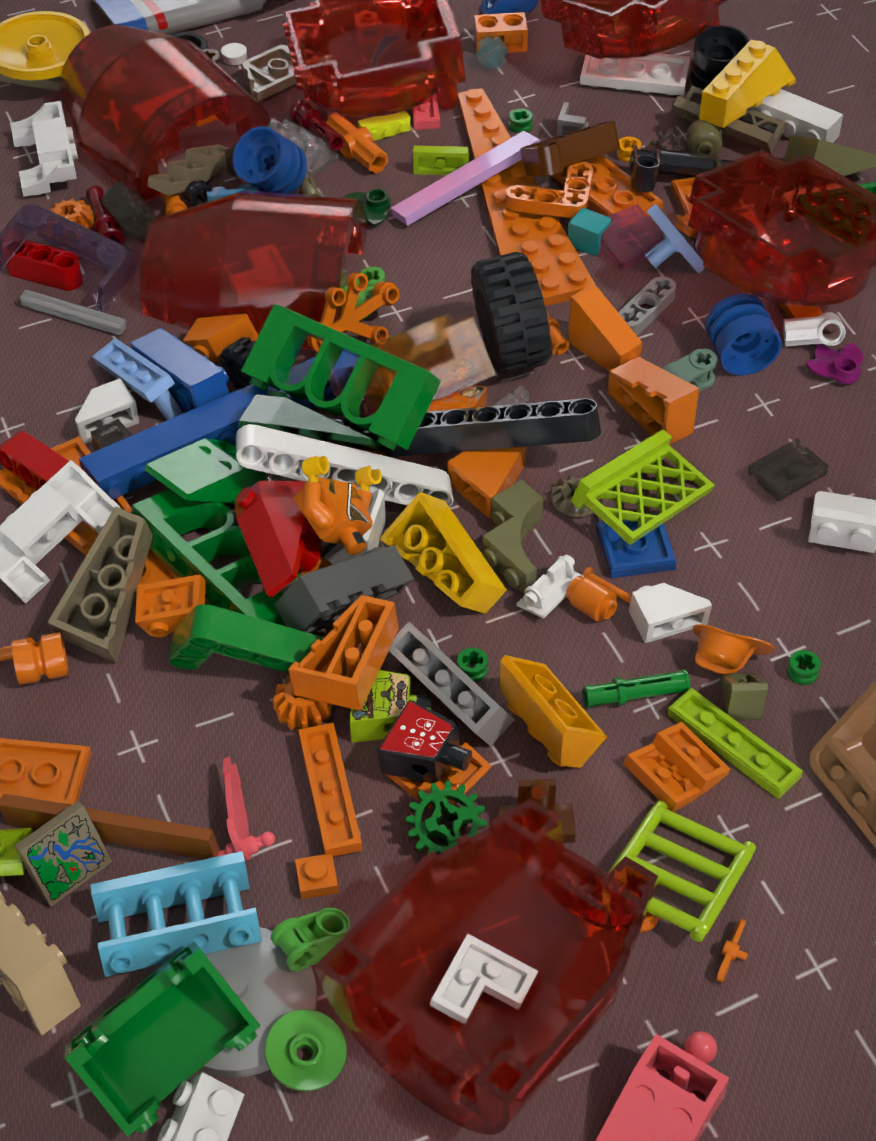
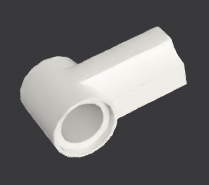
[783,312,846,347]

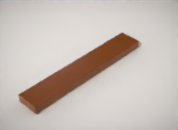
[0,794,220,860]

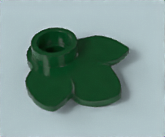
[339,188,391,226]

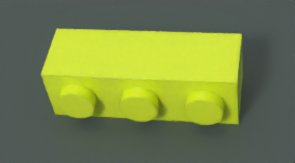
[358,108,410,141]

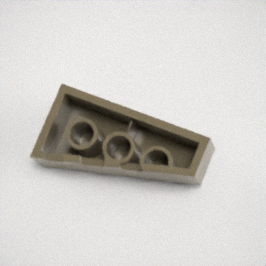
[47,507,153,664]

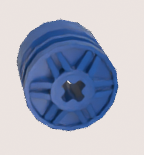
[233,126,307,198]
[705,293,782,376]

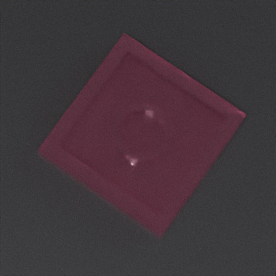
[600,204,664,270]

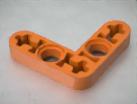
[505,161,593,218]

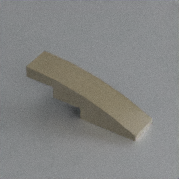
[147,144,234,196]

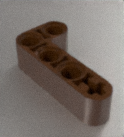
[520,121,620,177]

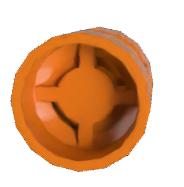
[11,632,69,685]

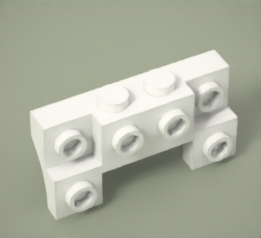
[10,101,78,197]
[0,460,121,604]

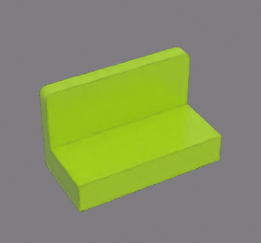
[413,145,469,175]

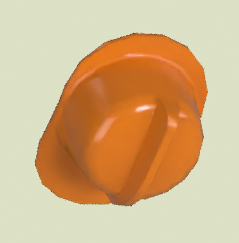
[693,624,775,675]

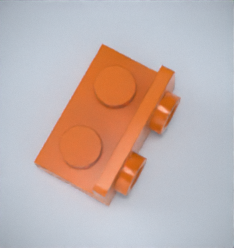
[135,574,206,637]

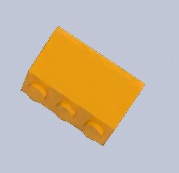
[500,655,607,768]

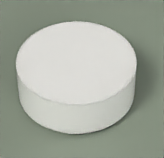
[221,43,247,66]

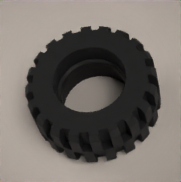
[471,252,552,375]

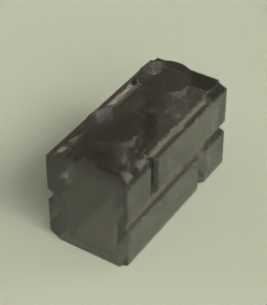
[101,181,163,245]

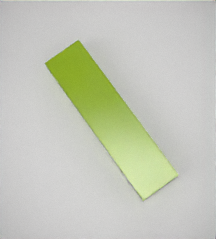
[667,688,803,799]

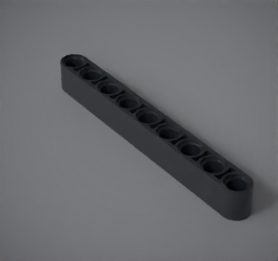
[332,398,601,457]

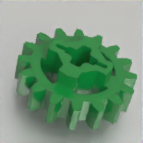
[405,781,487,865]

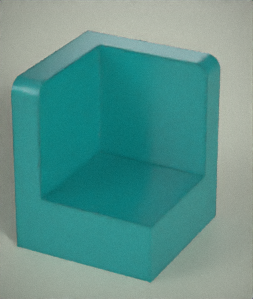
[568,208,611,256]

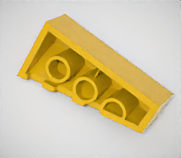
[699,39,796,128]
[379,492,507,614]

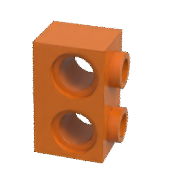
[474,12,528,55]

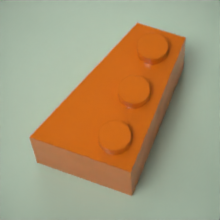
[607,357,699,445]

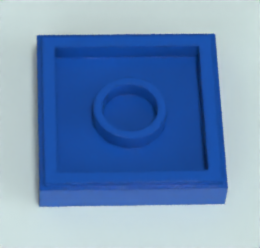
[596,514,677,578]

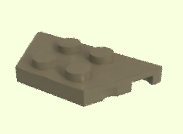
[242,44,333,102]

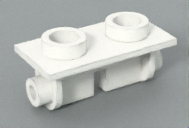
[517,555,584,619]

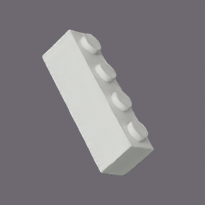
[740,89,843,143]

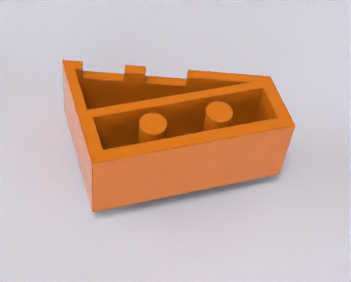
[288,595,399,711]

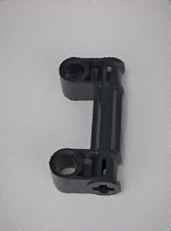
[629,145,743,203]

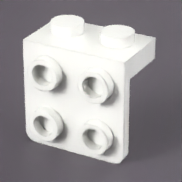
[808,491,876,553]

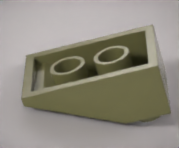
[782,136,876,182]

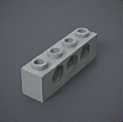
[389,622,515,746]

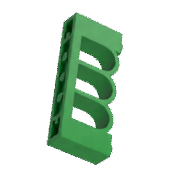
[241,304,441,451]
[132,489,301,627]

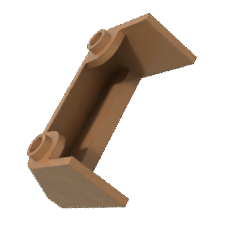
[810,681,876,848]

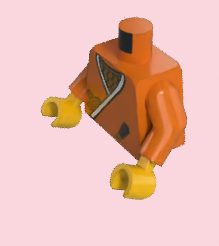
[293,456,382,555]

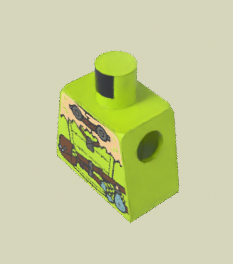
[350,670,431,742]

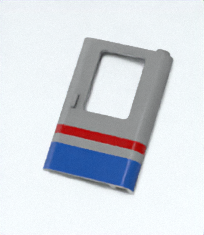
[90,0,265,48]

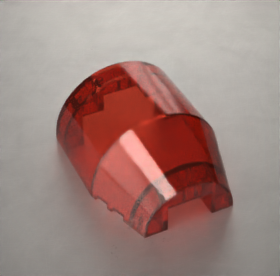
[60,24,273,205]
[140,190,367,349]
[315,799,658,1135]

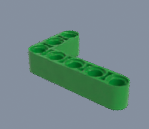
[168,604,325,673]

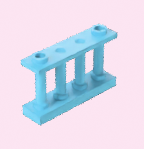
[90,851,262,977]

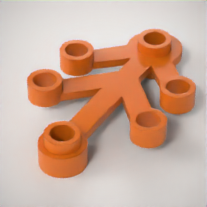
[307,273,400,353]

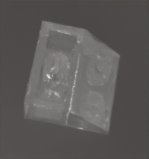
[268,119,339,177]

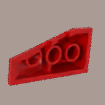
[235,481,309,598]

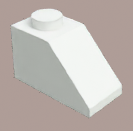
[75,378,139,444]
[629,583,712,643]

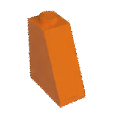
[568,283,642,371]
[448,446,526,519]

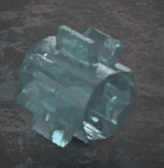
[476,36,508,69]

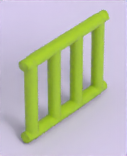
[598,800,756,942]

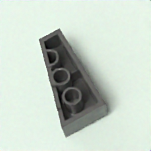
[274,545,414,633]

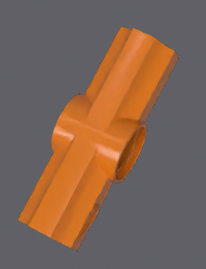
[325,112,389,174]

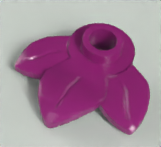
[806,343,864,384]

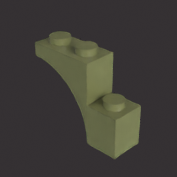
[482,480,543,595]

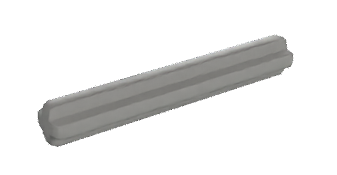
[20,289,127,335]

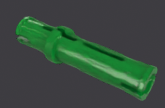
[582,669,690,708]

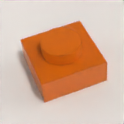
[295,853,339,900]

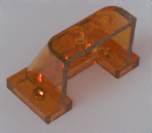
[355,312,496,413]

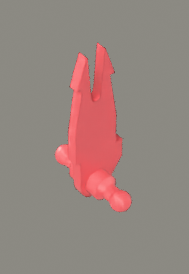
[218,756,275,861]

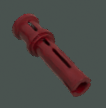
[290,101,345,151]
[86,186,125,252]

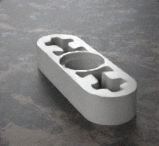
[618,277,676,335]

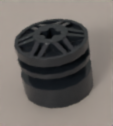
[690,25,749,90]

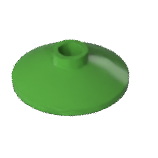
[265,1009,347,1092]

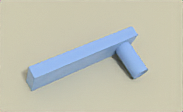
[92,338,182,421]

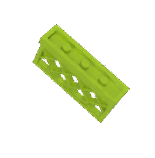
[571,429,715,545]

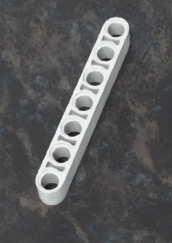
[236,424,454,507]

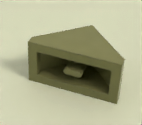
[720,673,768,721]

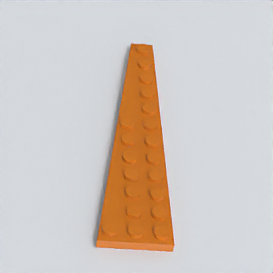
[458,88,596,306]

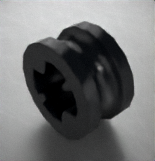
[185,179,212,208]

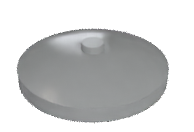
[198,927,317,1078]

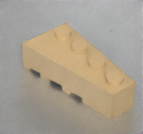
[0,892,81,1036]

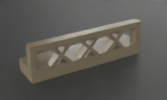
[673,86,787,154]

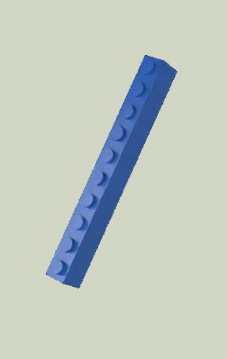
[79,351,370,500]

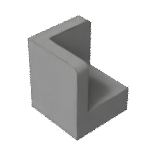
[557,102,589,136]

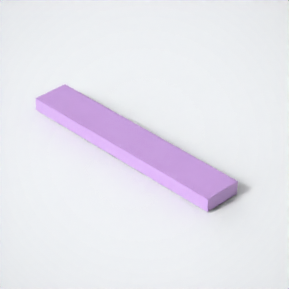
[390,131,540,226]

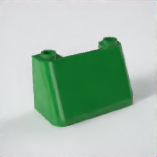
[64,942,261,1137]

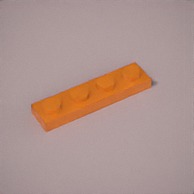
[298,723,363,857]

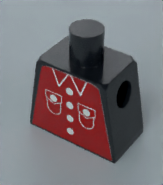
[377,700,472,783]

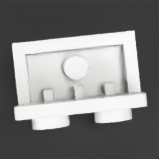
[158,1072,245,1141]

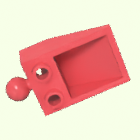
[596,1031,729,1141]

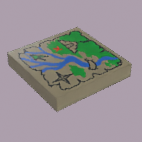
[14,801,112,907]

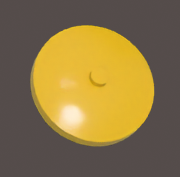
[0,11,91,80]

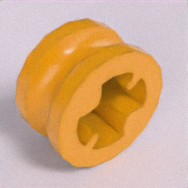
[616,136,642,162]

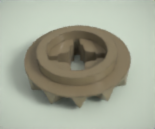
[551,474,603,517]

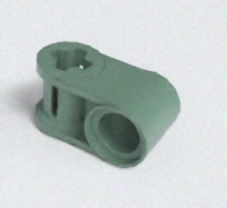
[663,349,717,392]

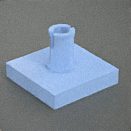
[644,204,707,274]

